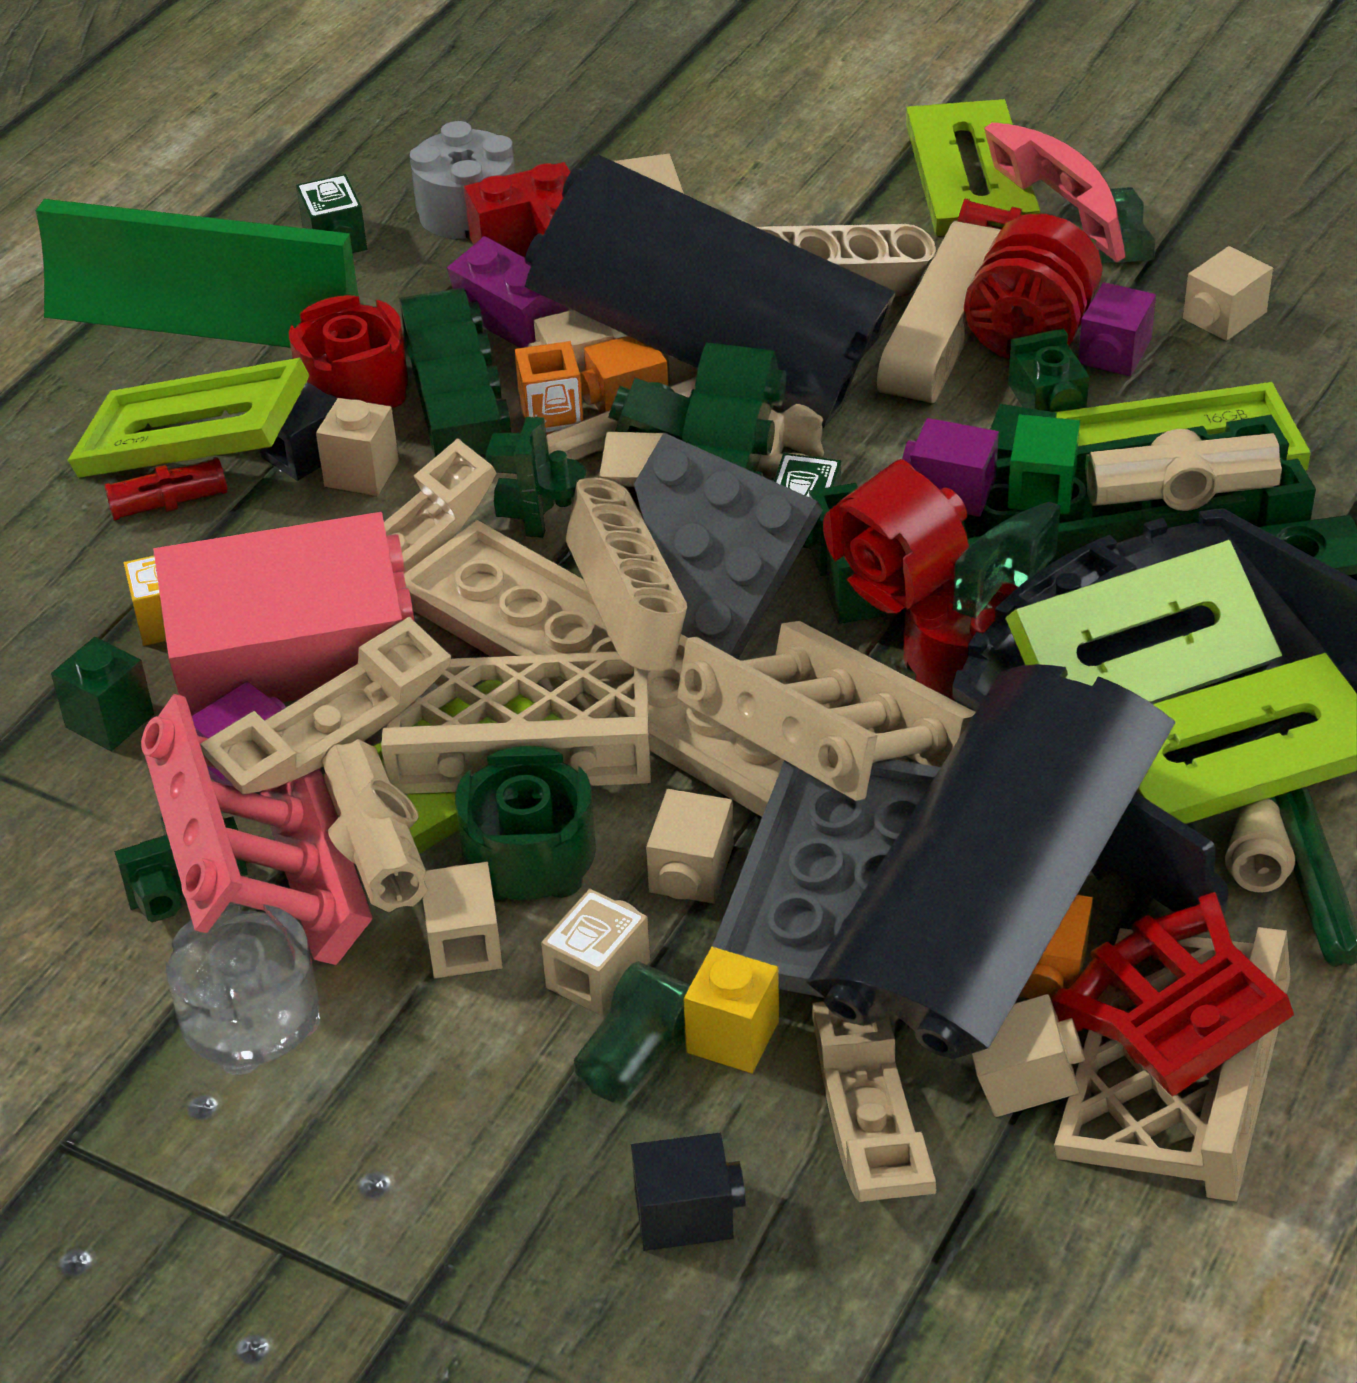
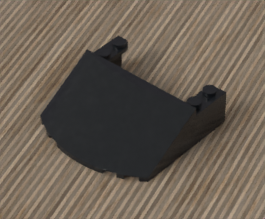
[952,508,1357,914]

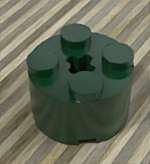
[455,746,596,900]

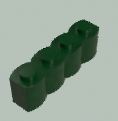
[399,288,511,458]
[682,342,786,476]

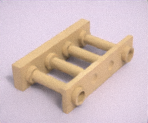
[677,621,975,801]

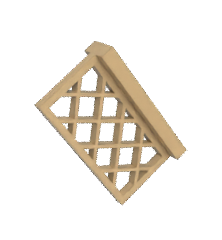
[381,652,651,794]
[1054,927,1291,1202]

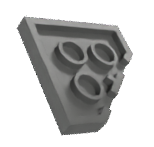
[634,433,823,659]

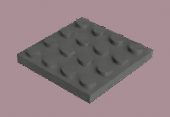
[712,759,941,997]

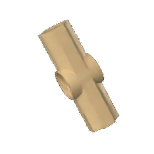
[1085,429,1282,511]
[321,739,428,912]

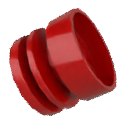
[964,214,1103,359]

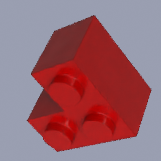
[464,162,570,257]

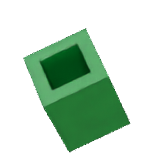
[1007,414,1080,515]

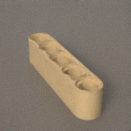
[877,221,1001,403]
[757,224,936,297]
[565,478,687,671]

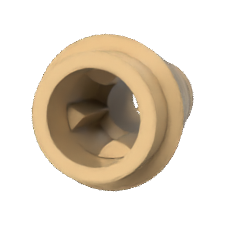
[1225,799,1295,892]

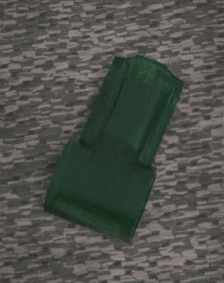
[574,961,691,1102]

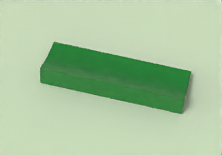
[36,199,359,348]

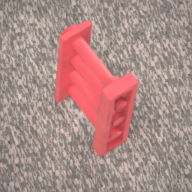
[141,694,373,965]

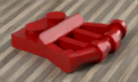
[1051,892,1294,1097]

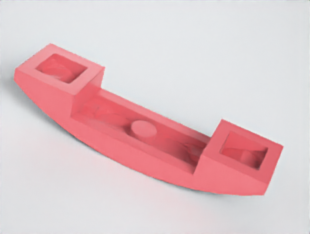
[984,122,1125,263]

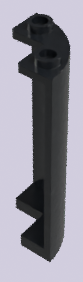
[524,154,896,428]
[807,664,1176,1059]

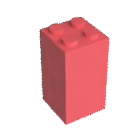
[153,512,415,716]

